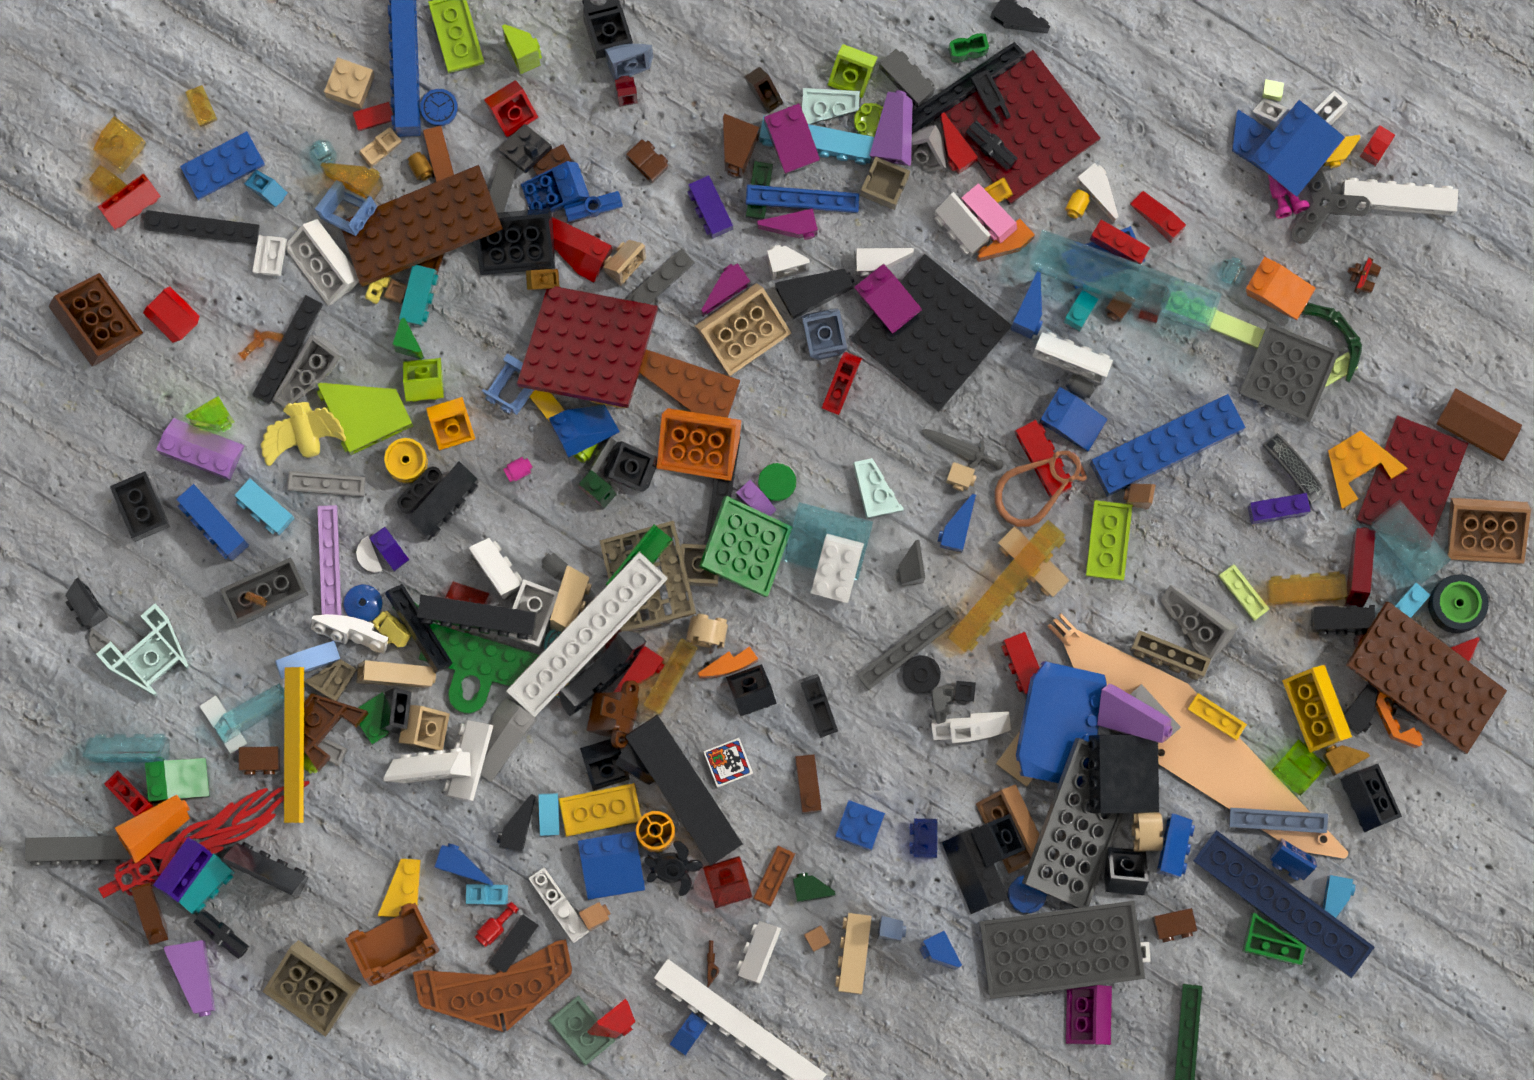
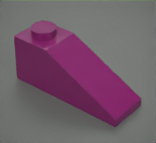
[757,209,818,240]
[701,263,750,317]

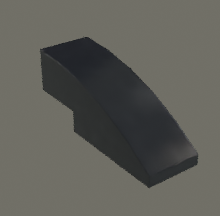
[799,674,838,738]

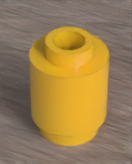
[1065,189,1090,219]

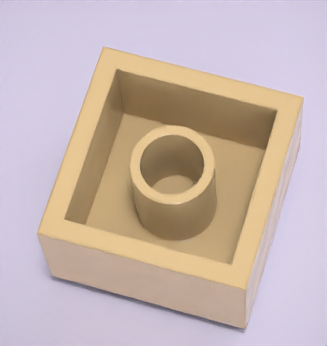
[324,57,375,110]

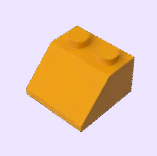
[426,397,475,450]

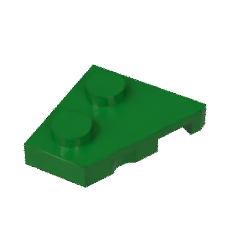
[358,692,389,745]

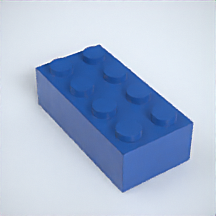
[176,484,249,561]

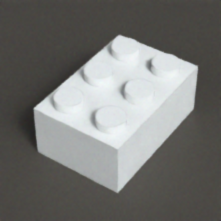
[811,534,864,603]
[508,579,559,649]

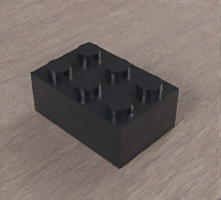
[110,471,170,542]

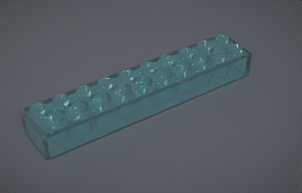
[1028,229,1222,333]

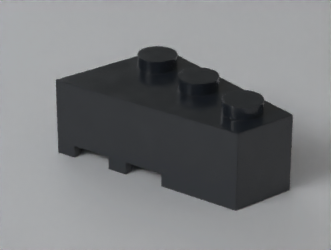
[1311,605,1375,636]

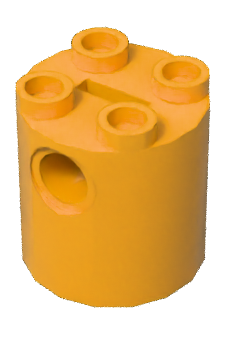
[636,811,675,853]

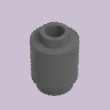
[1065,374,1095,400]
[541,553,568,581]

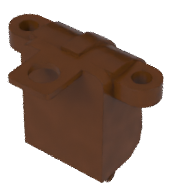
[586,680,639,748]

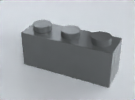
[879,49,935,108]

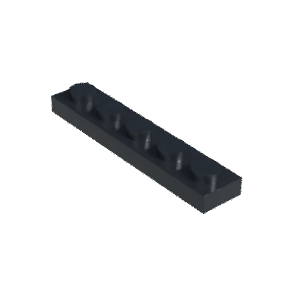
[385,584,453,673]

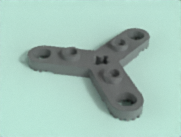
[1292,167,1372,244]

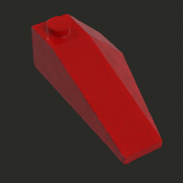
[552,217,612,283]

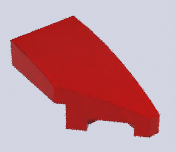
[1451,637,1480,661]

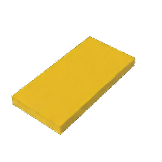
[559,783,641,837]

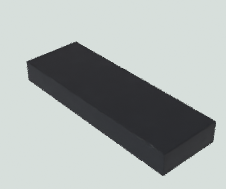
[489,914,539,972]

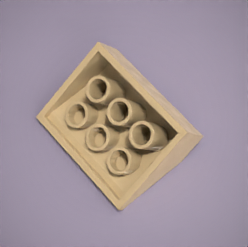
[695,283,792,376]

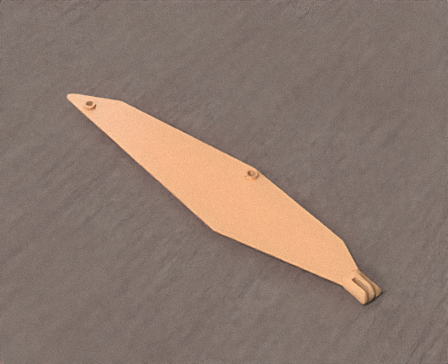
[1047,613,1348,858]

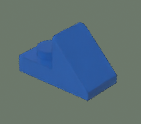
[670,1012,708,1056]

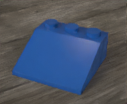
[578,831,645,900]

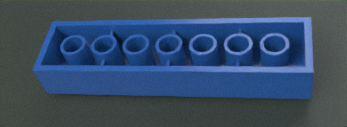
[388,0,421,137]
[1090,394,1246,497]

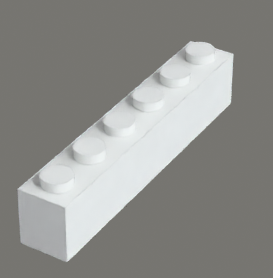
[1341,178,1458,216]

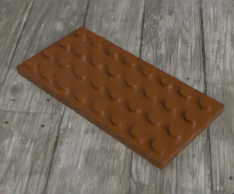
[341,165,503,287]
[1346,602,1507,754]

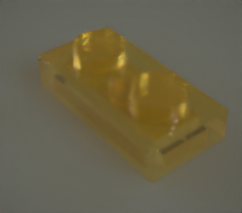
[185,85,217,127]

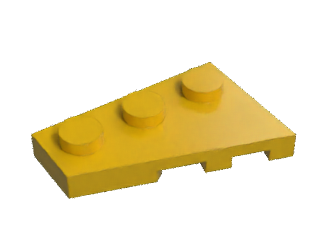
[378,859,421,917]

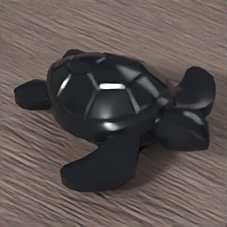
[644,841,703,896]

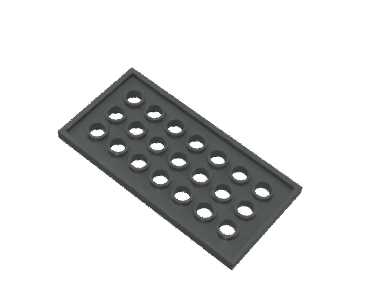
[1022,738,1123,908]

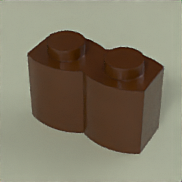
[626,139,669,184]

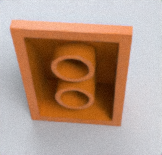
[1246,256,1316,321]

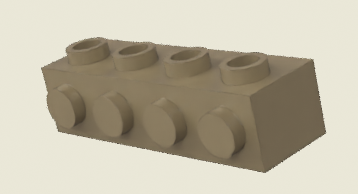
[1130,630,1211,681]

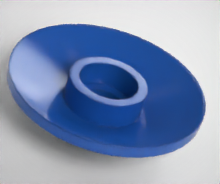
[344,584,383,622]

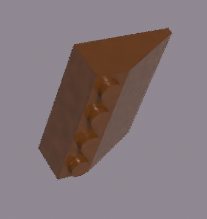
[48,273,143,367]

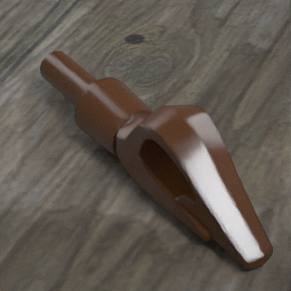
[707,940,720,988]

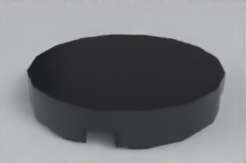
[902,655,941,694]

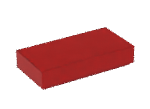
[353,102,393,131]

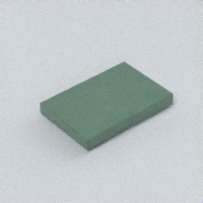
[548,995,615,1066]

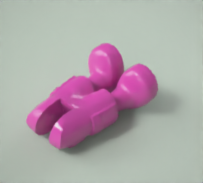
[1267,174,1310,219]

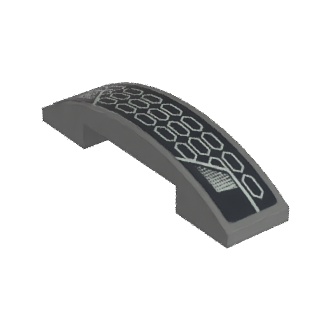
[1263,433,1326,504]

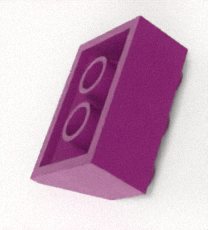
[1066,985,1112,1045]

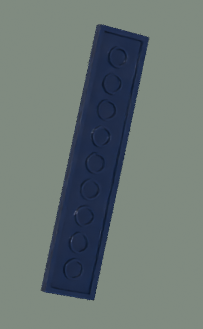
[1193,830,1375,979]

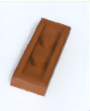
[423,126,454,182]
[753,846,795,907]

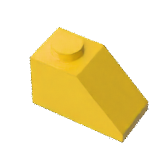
[1324,135,1361,168]

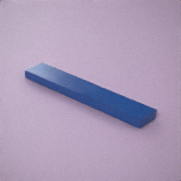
[745,185,859,213]

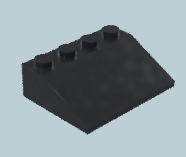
[476,208,555,275]
[222,842,309,898]

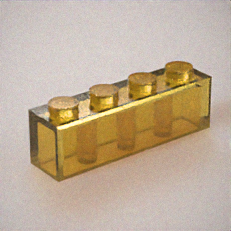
[1266,572,1347,605]
[643,638,698,717]

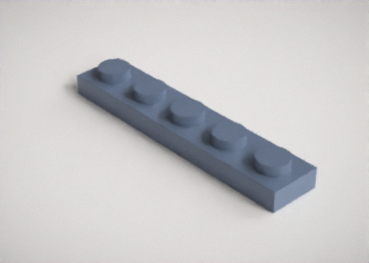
[1229,807,1328,833]

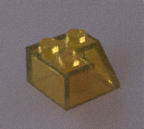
[93,116,147,173]

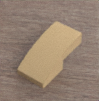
[359,127,402,167]

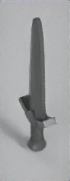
[922,429,1004,470]

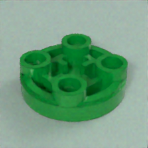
[758,463,796,502]

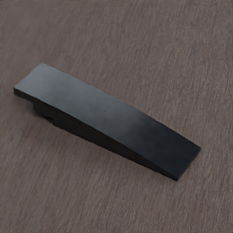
[625,715,743,865]

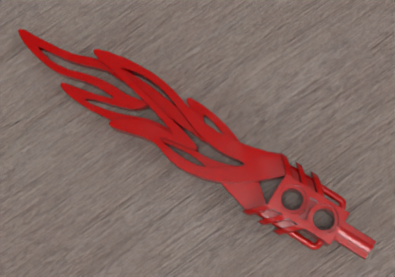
[98,781,310,899]

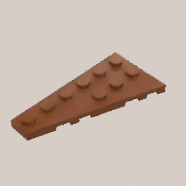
[639,349,740,418]

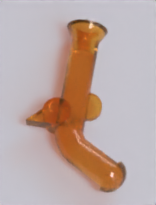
[238,329,283,361]

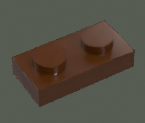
[533,144,572,176]

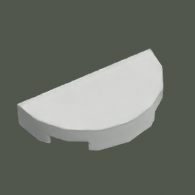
[356,535,383,573]

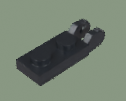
[970,69,1011,124]

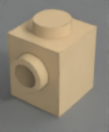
[946,462,977,491]

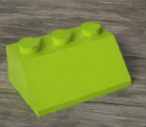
[502,24,542,75]

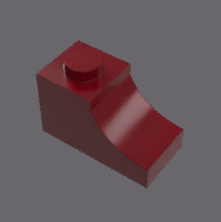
[615,76,638,107]

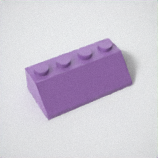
[156,418,245,481]

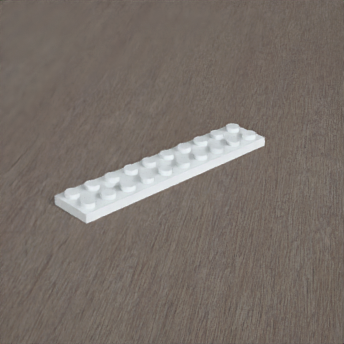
[506,552,668,717]

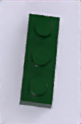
[746,161,773,220]

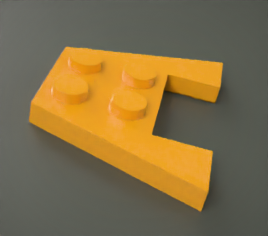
[1328,430,1408,510]

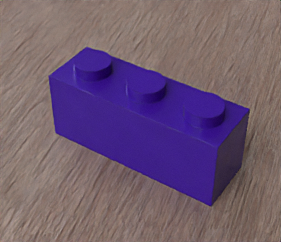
[687,175,733,239]
[1247,493,1311,525]
[153,837,213,902]

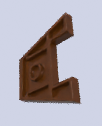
[304,693,369,772]

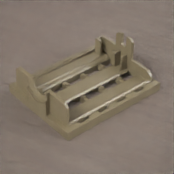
[599,521,697,632]

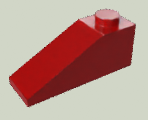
[940,113,978,174]
[1130,191,1186,243]
[822,352,862,415]
[614,646,665,692]
[104,770,154,817]

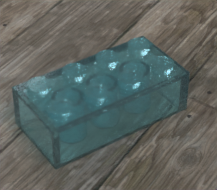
[1370,499,1451,584]

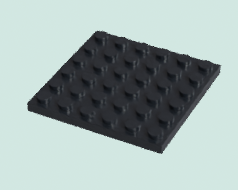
[851,254,1012,412]

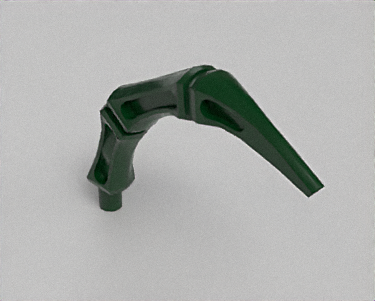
[1301,302,1362,383]

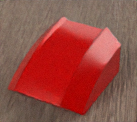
[143,286,200,343]

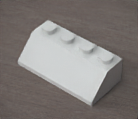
[285,219,359,306]
[1032,332,1113,385]
[443,720,493,802]
[384,749,471,783]

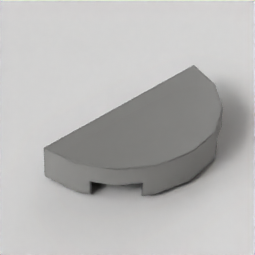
[89,628,124,654]

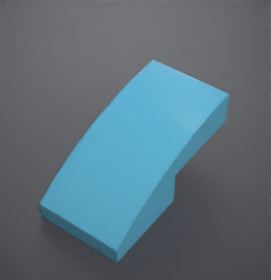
[539,793,560,836]
[466,884,508,905]

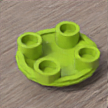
[854,103,883,137]

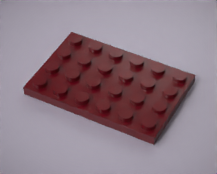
[1356,415,1469,549]

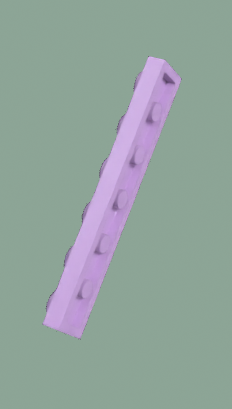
[318,505,342,615]

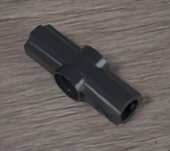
[965,120,1018,171]
[193,910,250,959]

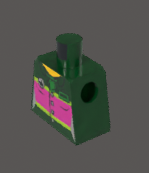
[576,470,616,509]

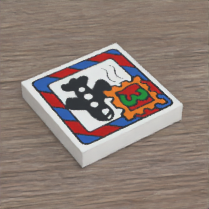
[703,738,753,788]

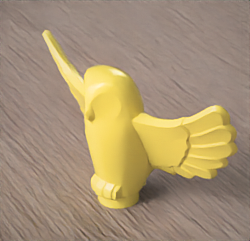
[261,402,346,466]

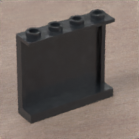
[1088,735,1159,813]

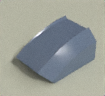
[604,44,653,81]
[801,308,847,360]

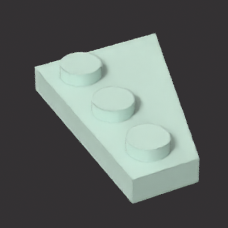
[802,88,860,124]
[853,458,904,519]

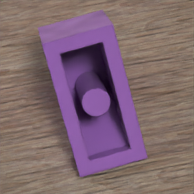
[736,480,776,516]

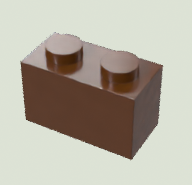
[239,746,280,776]
[1152,908,1197,943]

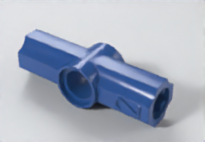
[564,191,623,223]

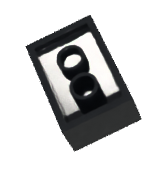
[65,577,108,630]

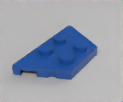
[1232,109,1273,172]

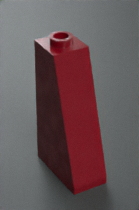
[1344,527,1376,607]

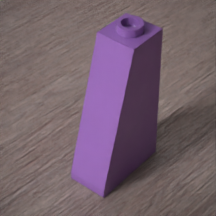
[869,90,912,166]
[1097,684,1173,743]
[164,940,215,1017]

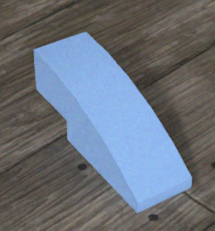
[275,641,340,679]

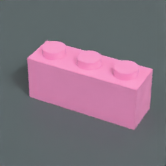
[961,183,1017,243]

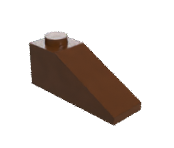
[795,754,822,814]
[131,883,169,945]

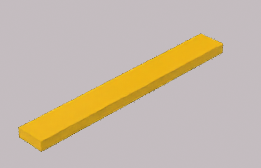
[284,667,304,823]

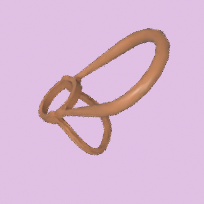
[995,451,1087,527]

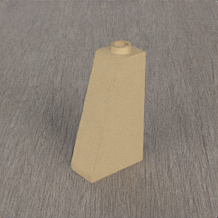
[356,660,436,688]

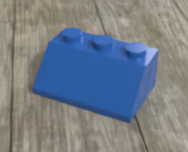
[1156,813,1195,878]
[919,931,962,970]

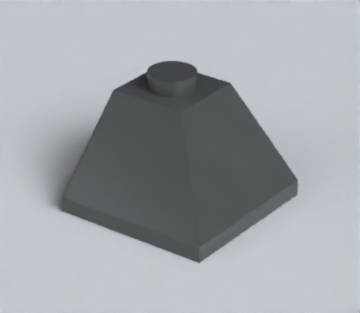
[895,540,925,586]

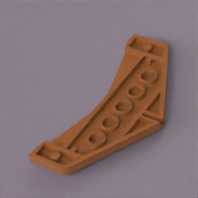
[413,939,572,1032]

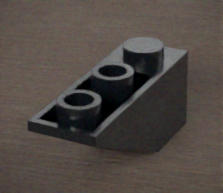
[990,0,1050,34]

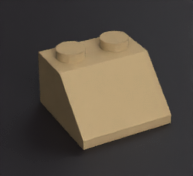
[399,705,450,751]

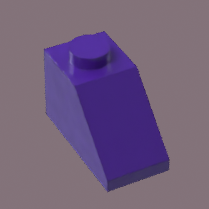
[370,527,409,571]

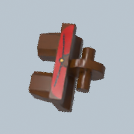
[1347,257,1381,294]

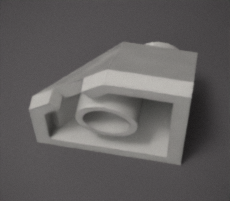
[911,125,946,172]

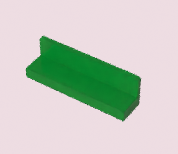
[606,524,673,585]

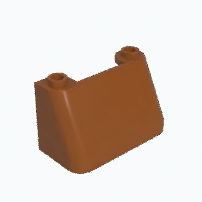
[345,903,439,986]

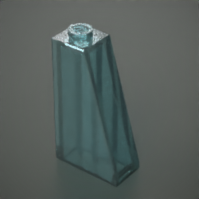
[214,683,284,744]

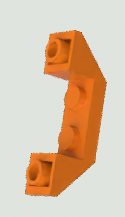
[1375,690,1423,748]

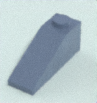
[877,916,906,941]

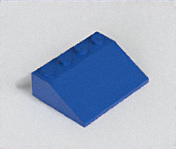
[1251,100,1345,197]

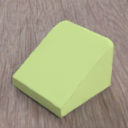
[1262,79,1284,101]

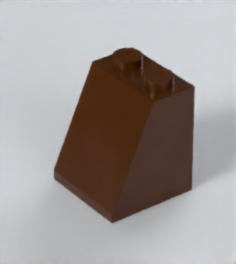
[723,113,760,178]

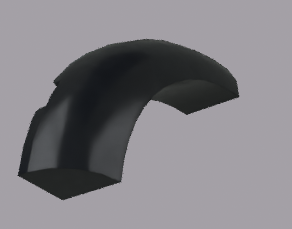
[559,631,647,716]

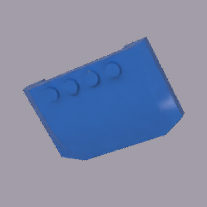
[1016,661,1107,786]

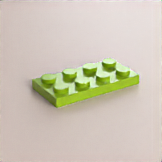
[428,0,485,74]
[1086,500,1133,581]

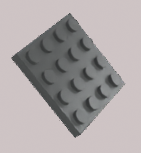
[1239,323,1339,422]

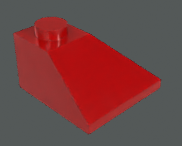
[587,999,635,1038]

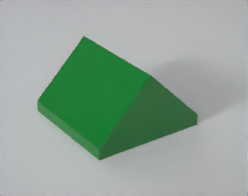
[392,318,424,360]

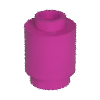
[503,457,533,482]

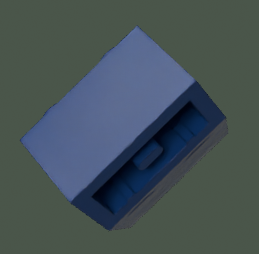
[521,161,590,213]

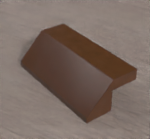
[1436,388,1522,461]

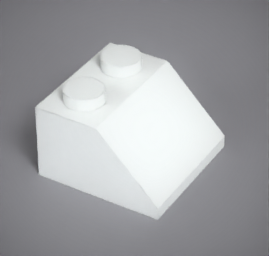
[767,245,810,280]

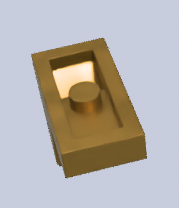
[526,269,560,290]

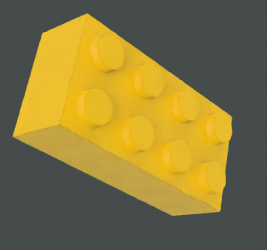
[1282,665,1352,753]

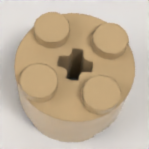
[686,614,728,649]
[1131,812,1163,852]

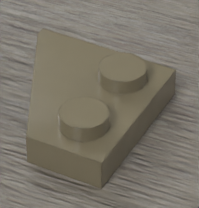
[305,659,357,701]

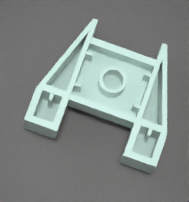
[96,603,189,697]

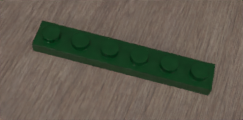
[1174,984,1202,1080]

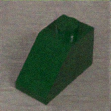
[793,873,836,903]

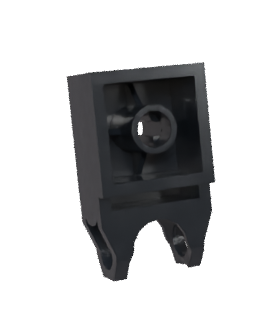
[582,0,633,59]

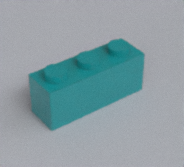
[399,265,439,326]

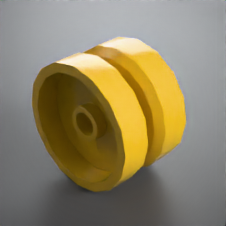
[384,438,428,484]

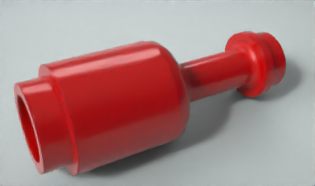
[474,902,519,947]

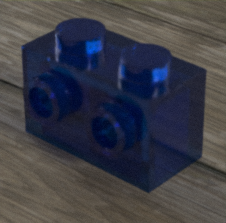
[909,818,937,859]

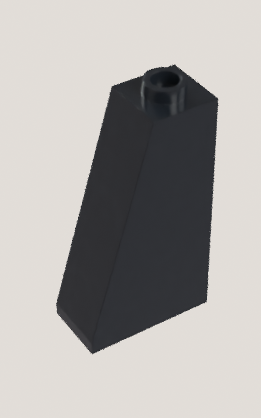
[775,269,854,320]

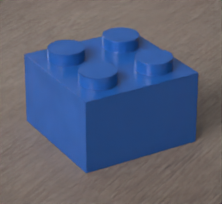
[835,800,885,851]

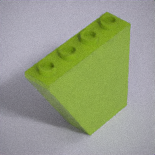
[317,383,414,456]

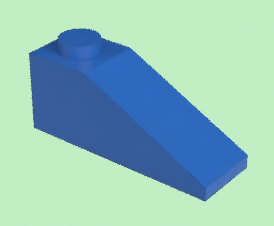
[937,494,976,553]
[435,843,494,886]

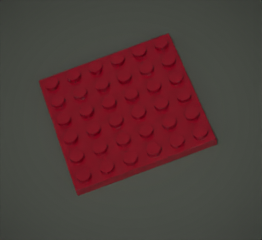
[945,50,1101,204]
[517,286,658,408]

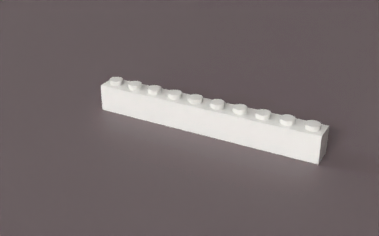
[654,959,827,1080]

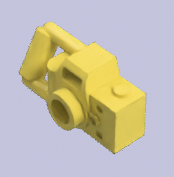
[365,277,391,304]
[373,611,411,647]

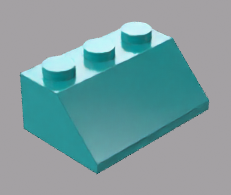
[179,853,234,914]

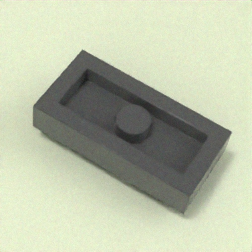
[583,437,616,474]

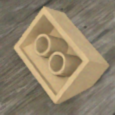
[550,566,592,632]

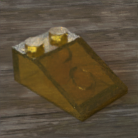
[320,162,384,200]

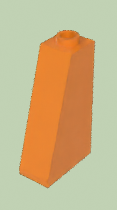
[115,795,190,863]

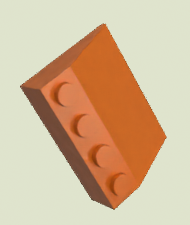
[657,408,741,481]

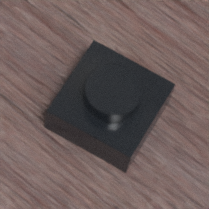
[954,681,976,702]

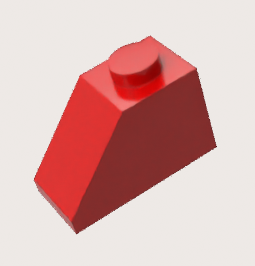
[1359,125,1395,167]

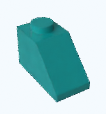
[1063,290,1099,332]

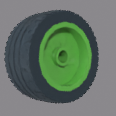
[1428,574,1489,633]

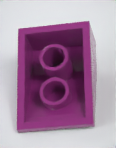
[764,103,820,174]
[854,264,922,334]

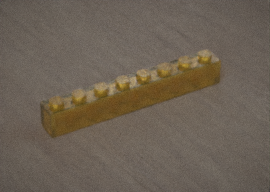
[948,520,1066,652]

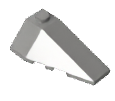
[272,335,341,408]
[1161,585,1238,660]
[480,698,537,782]

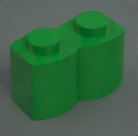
[948,33,989,63]

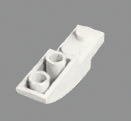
[311,615,388,654]
[931,712,1011,743]
[528,867,589,943]

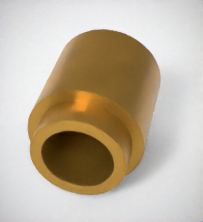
[407,152,433,181]

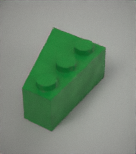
[1242,912,1306,966]

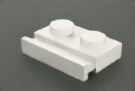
[252,235,287,276]

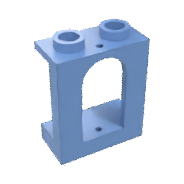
[315,180,377,236]
[482,354,534,415]

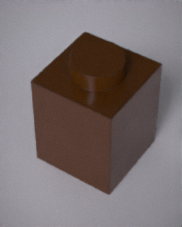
[1105,290,1135,322]

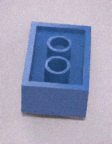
[1011,271,1043,339]
[1039,387,1107,452]
[548,405,620,458]
[1270,838,1317,881]

